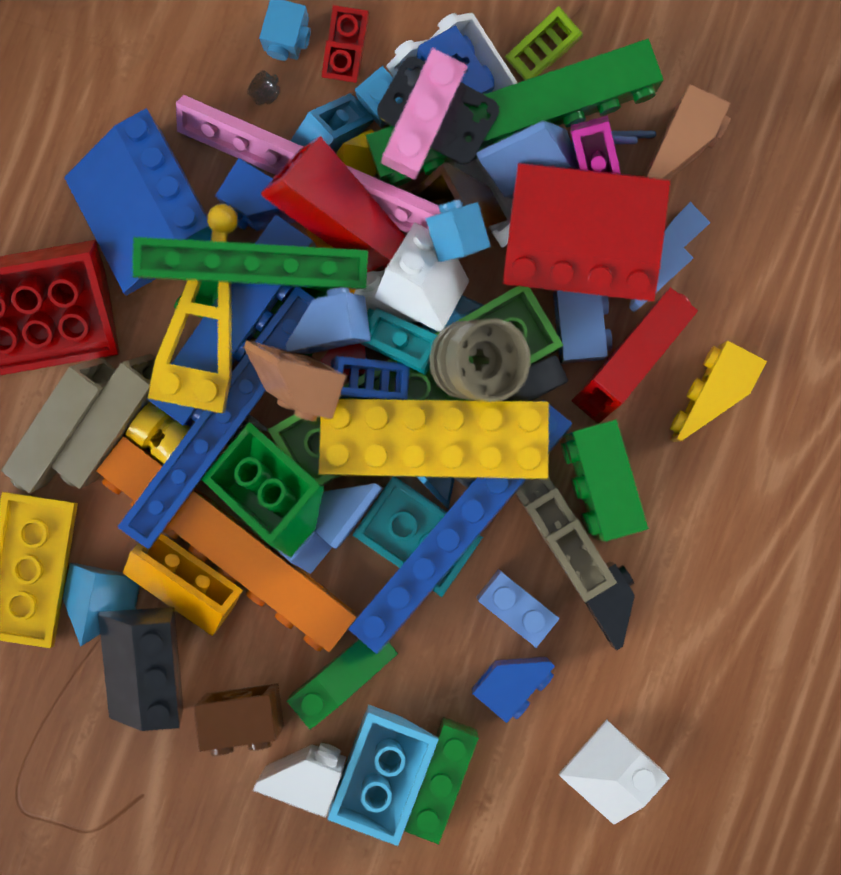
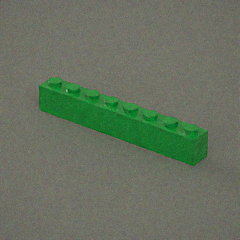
[366,38,664,187]

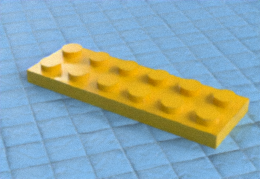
[319,399,549,479]

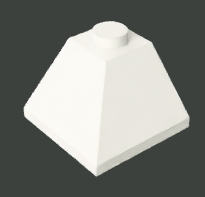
[559,719,669,824]

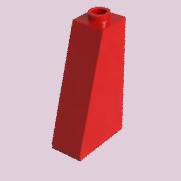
[261,135,406,272]
[571,287,698,424]

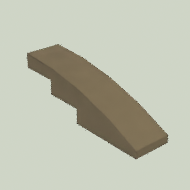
[515,476,617,602]

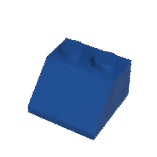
[215,158,297,231]

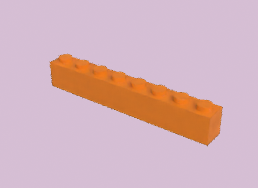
[96,436,359,653]

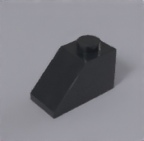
[584,562,635,651]

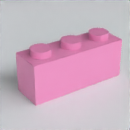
[381,48,468,180]

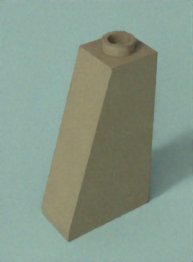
[51,354,156,489]
[1,358,116,493]

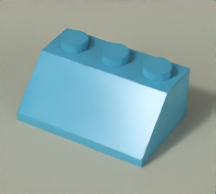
[327,704,439,846]

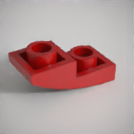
[321,5,369,83]

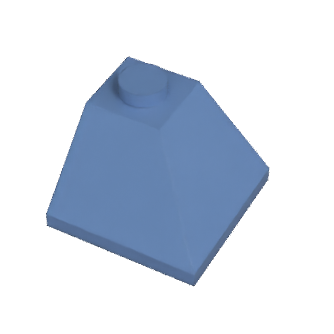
[314,484,384,549]

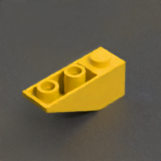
[670,341,767,442]

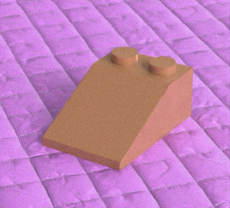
[643,84,731,179]

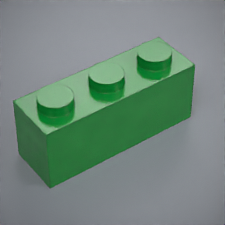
[404,717,479,845]

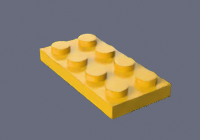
[0,492,78,648]

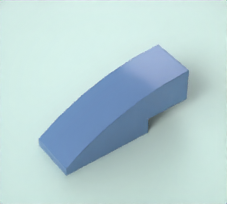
[629,201,710,313]

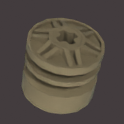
[429,319,530,402]

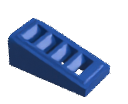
[330,356,410,400]

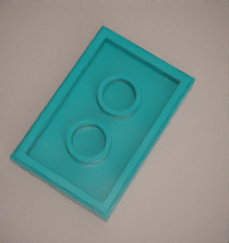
[353,477,483,597]

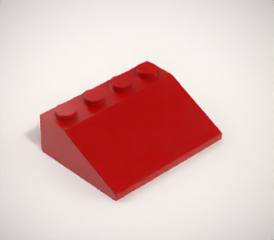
[503,163,670,302]
[0,239,119,375]

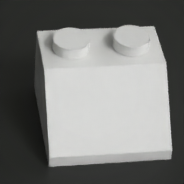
[374,222,469,332]
[254,743,346,817]

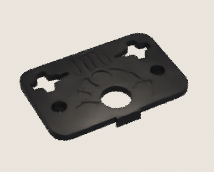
[377,57,499,165]

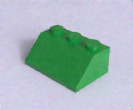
[201,422,324,557]

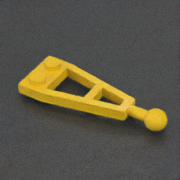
[148,204,238,413]

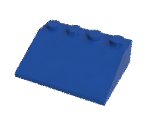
[64,108,212,296]

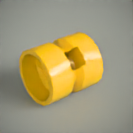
[126,402,191,465]

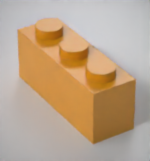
[122,533,243,636]

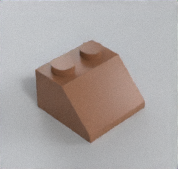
[244,340,346,421]

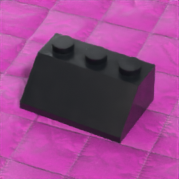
[98,607,184,731]

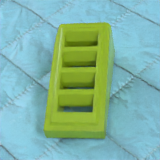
[505,6,583,80]

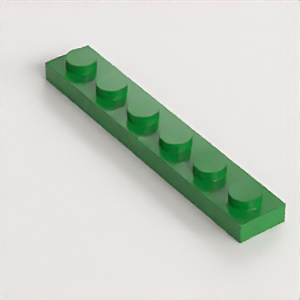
[132,237,368,290]

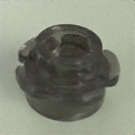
[247,70,280,106]

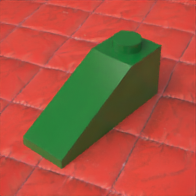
[287,639,398,730]

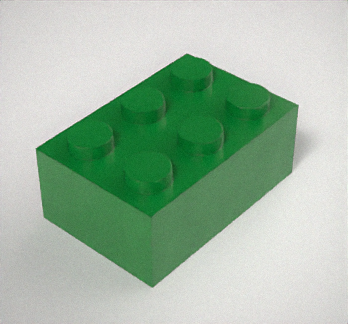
[561,419,649,542]

